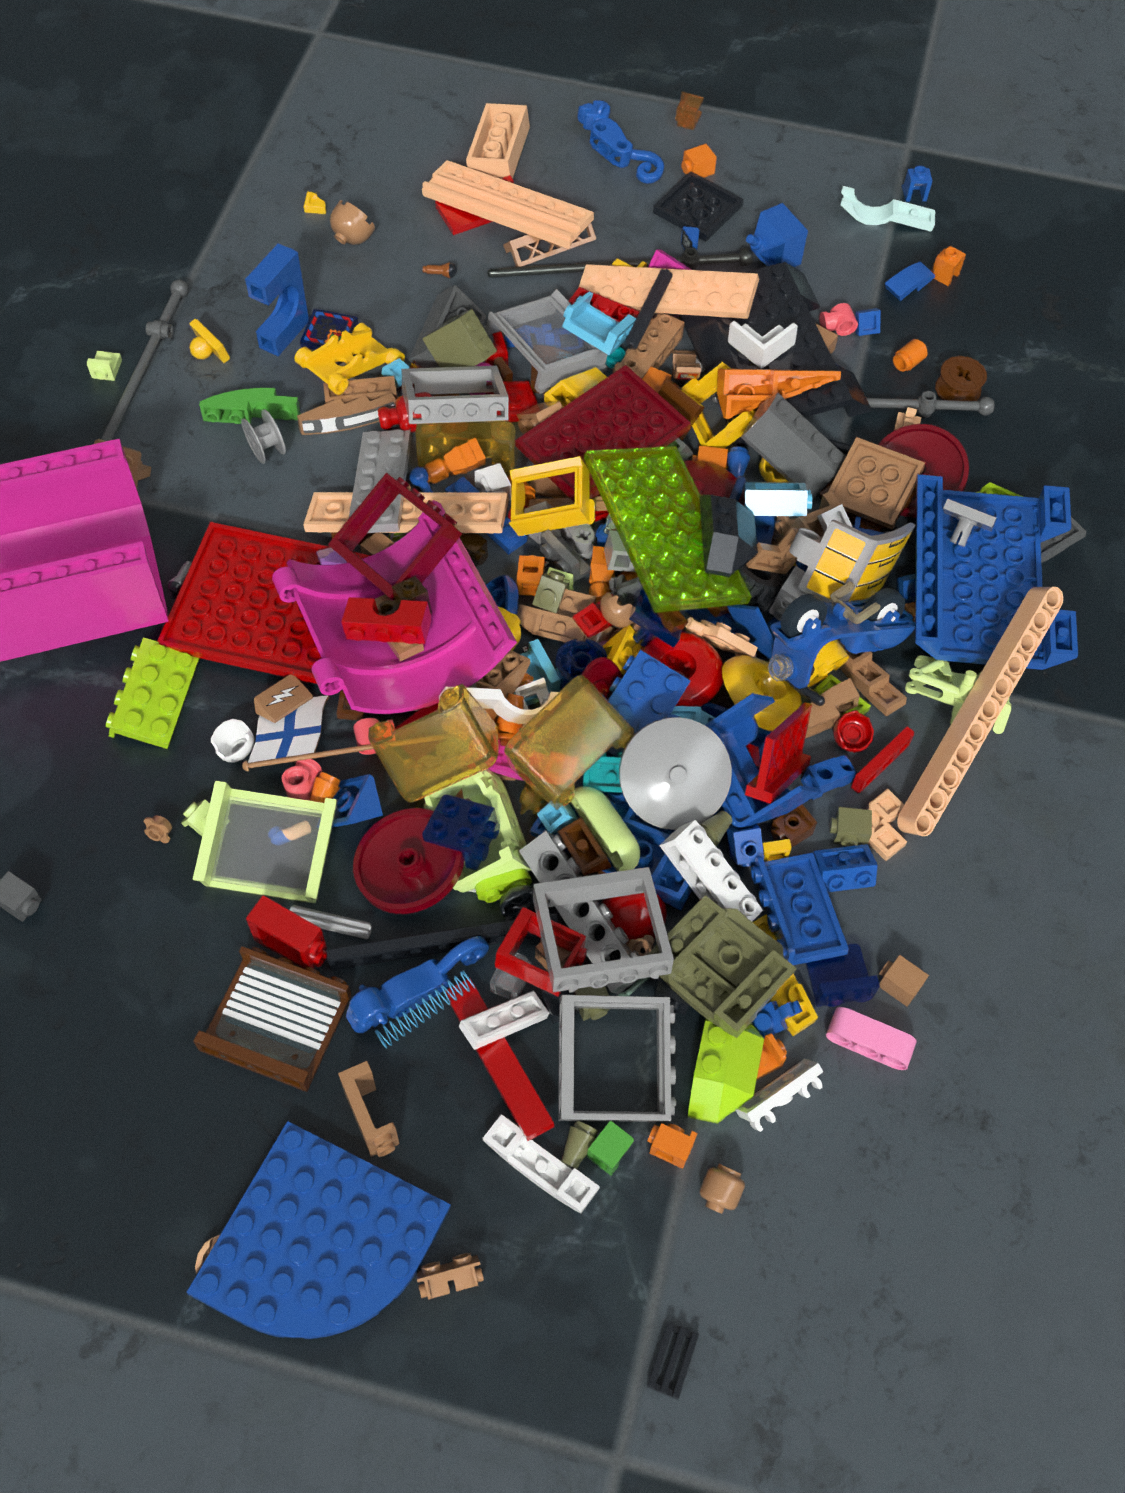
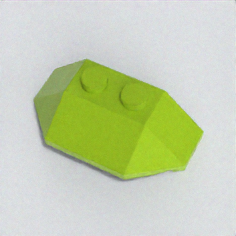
[688,1019,764,1124]

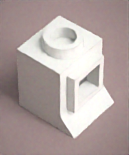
[474,463,511,500]

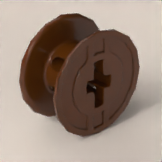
[935,356,987,401]

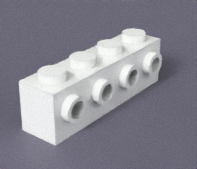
[659,820,763,922]

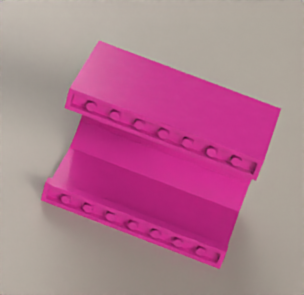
[0,439,169,662]

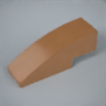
[805,678,860,739]

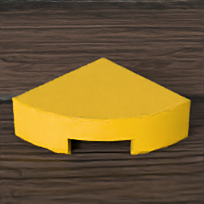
[304,191,326,214]

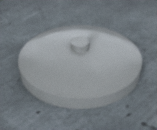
[619,717,732,830]

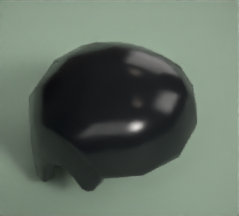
[500,885,536,921]

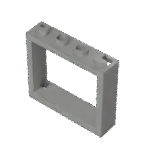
[401,366,509,424]
[533,867,674,993]
[558,995,676,1122]

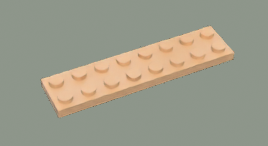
[579,264,759,319]
[303,492,509,534]

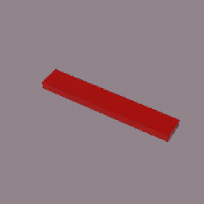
[445,978,554,1141]

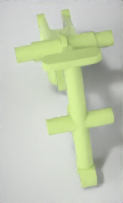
[905,655,1011,734]

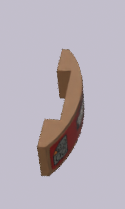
[672,350,701,380]

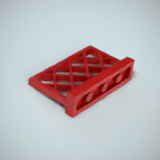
[745,702,812,804]

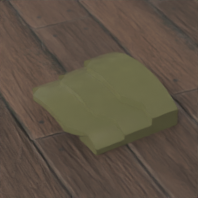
[647,895,796,1038]

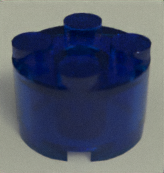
[555,639,607,695]

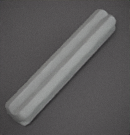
[290,905,372,939]

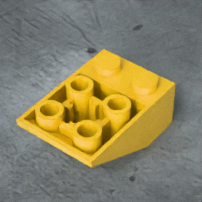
[544,367,607,408]

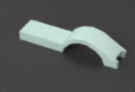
[840,186,935,231]

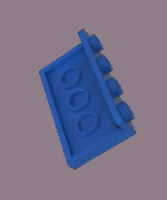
[581,650,690,757]
[751,853,849,965]

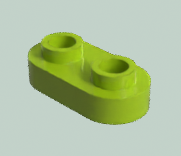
[475,868,532,903]

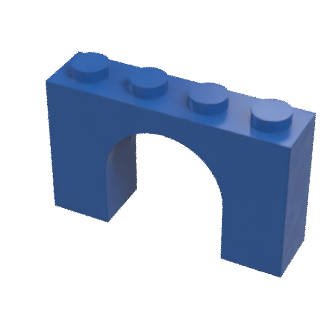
[245,243,309,356]

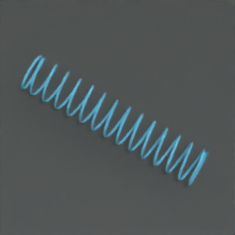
[375,970,475,1049]

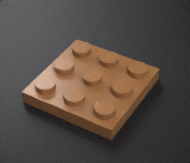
[827,437,925,530]

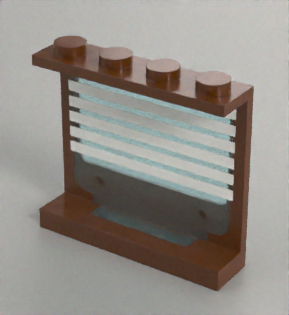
[194,946,352,1092]

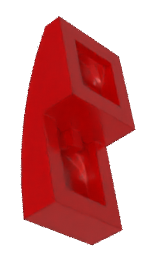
[572,593,622,638]

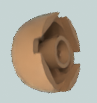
[330,200,375,245]

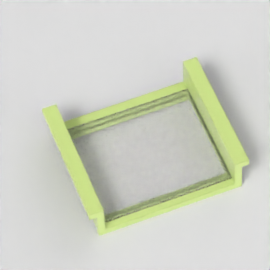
[193,781,337,904]

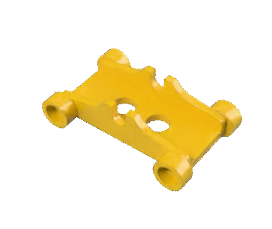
[294,323,405,395]

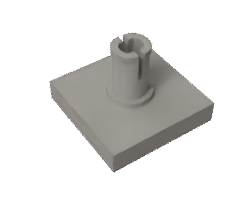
[943,499,996,547]

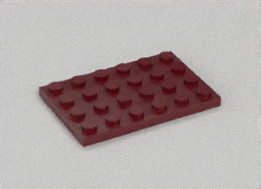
[515,365,691,503]

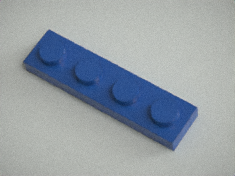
[445,477,527,555]

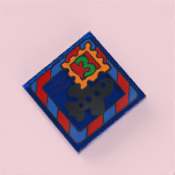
[300,309,358,350]

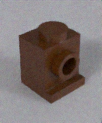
[770,804,817,847]

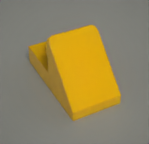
[599,625,645,676]

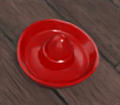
[638,630,723,707]

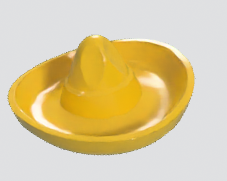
[722,655,802,731]

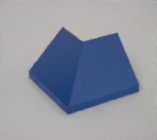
[316,774,383,829]

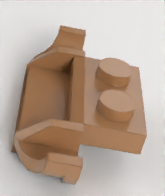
[517,589,615,647]

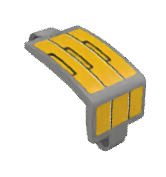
[789,520,915,603]

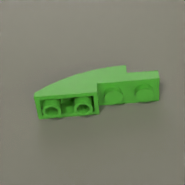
[199,388,301,424]

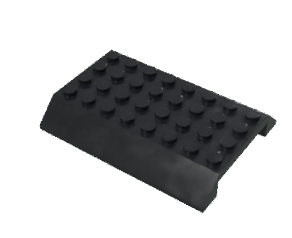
[679,262,871,446]

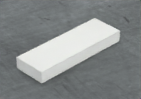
[459,990,549,1050]

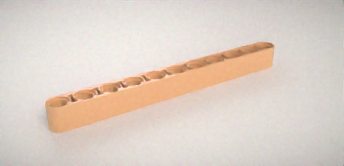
[897,587,1063,836]

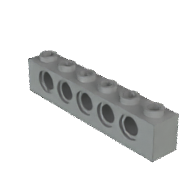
[519,831,640,994]

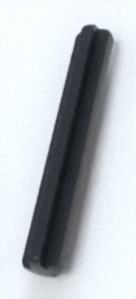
[625,269,673,350]

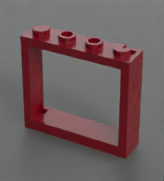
[328,473,462,600]

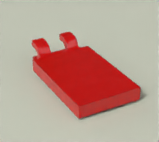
[435,175,514,235]

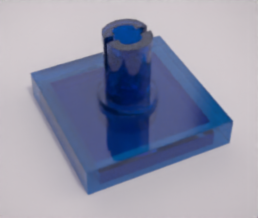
[629,589,685,648]

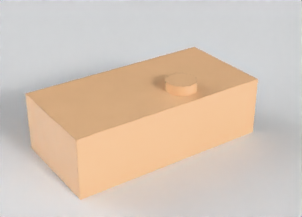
[466,103,530,179]

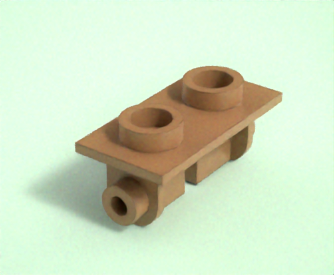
[416,1253,484,1300]

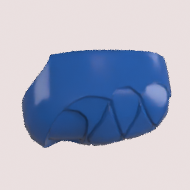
[486,574,519,615]

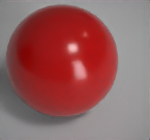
[600,893,667,944]

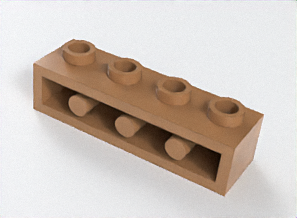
[613,313,684,379]

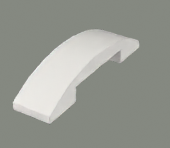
[482,1114,600,1213]

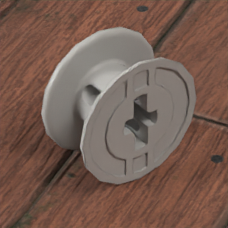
[241,409,286,464]

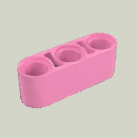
[826,1007,917,1070]

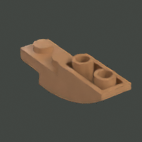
[442,650,531,739]

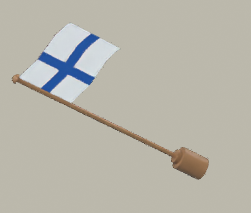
[242,695,491,771]

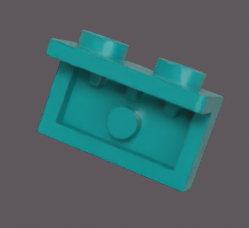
[583,751,622,793]

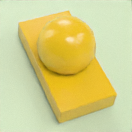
[189,319,230,363]

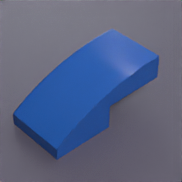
[885,262,935,301]

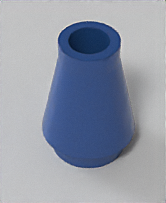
[727,447,750,478]

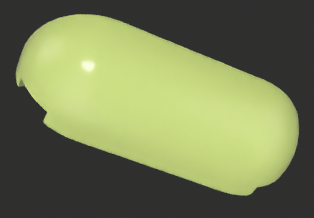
[567,786,640,872]

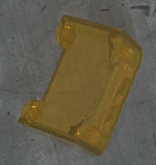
[415,421,518,478]
[504,675,635,810]
[368,684,498,803]

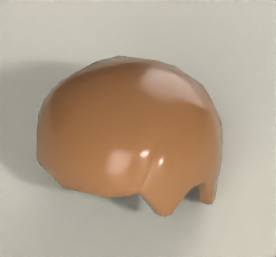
[600,592,641,628]

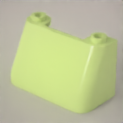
[423,762,531,893]

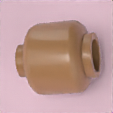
[699,1164,745,1214]

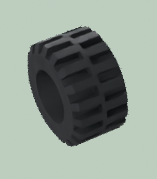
[713,564,783,614]

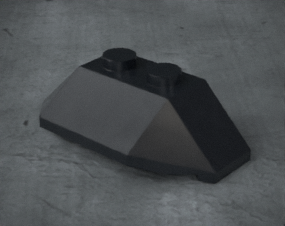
[699,495,758,577]

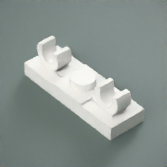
[736,1059,823,1132]

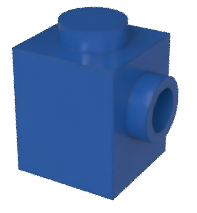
[727,824,764,867]

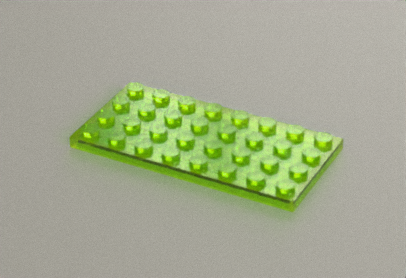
[584,446,752,613]

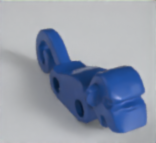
[577,100,664,184]
[346,936,489,1033]

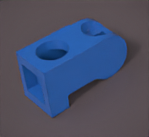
[801,755,857,800]

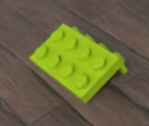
[105,637,199,749]

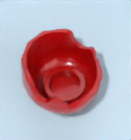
[833,710,874,753]

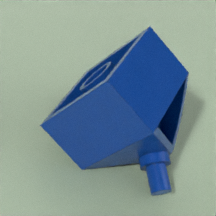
[746,203,808,267]

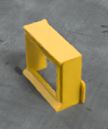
[682,362,756,449]
[509,456,595,536]

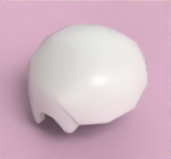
[211,719,255,763]

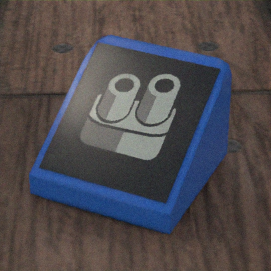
[681,226,699,250]

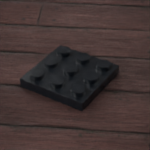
[653,171,744,242]

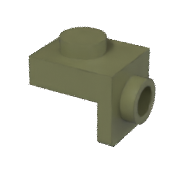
[532,571,570,613]

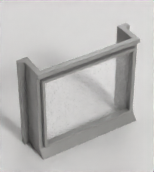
[483,289,608,394]

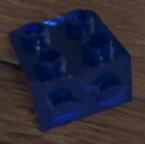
[422,795,500,871]
[805,943,880,1007]

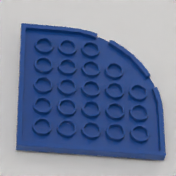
[187,1121,451,1339]

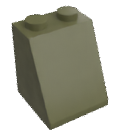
[422,309,497,367]

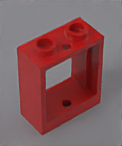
[246,895,327,969]
[495,907,588,997]

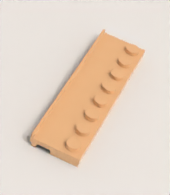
[422,160,594,249]

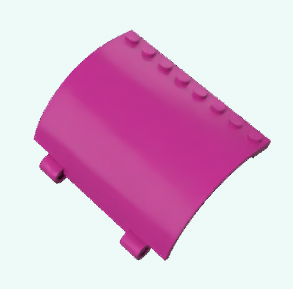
[272,500,517,714]

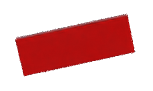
[851,726,914,794]

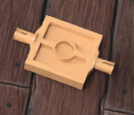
[685,617,758,657]

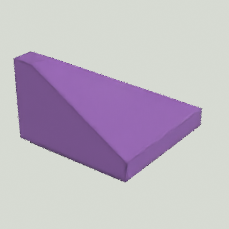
[316,548,347,565]

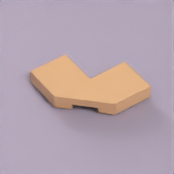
[867,789,907,861]

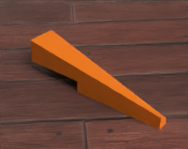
[717,368,841,419]

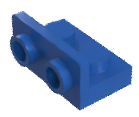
[813,844,878,892]

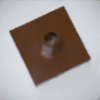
[658,379,705,441]

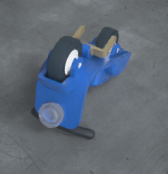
[768,581,915,706]

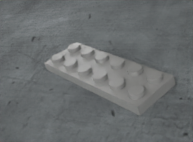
[349,429,412,533]

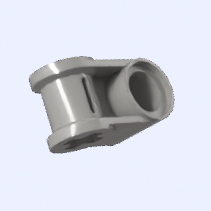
[560,524,595,560]

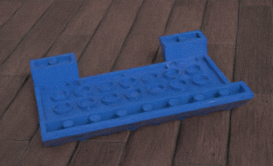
[915,475,1078,670]

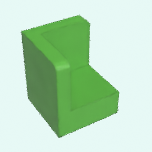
[587,1120,634,1176]

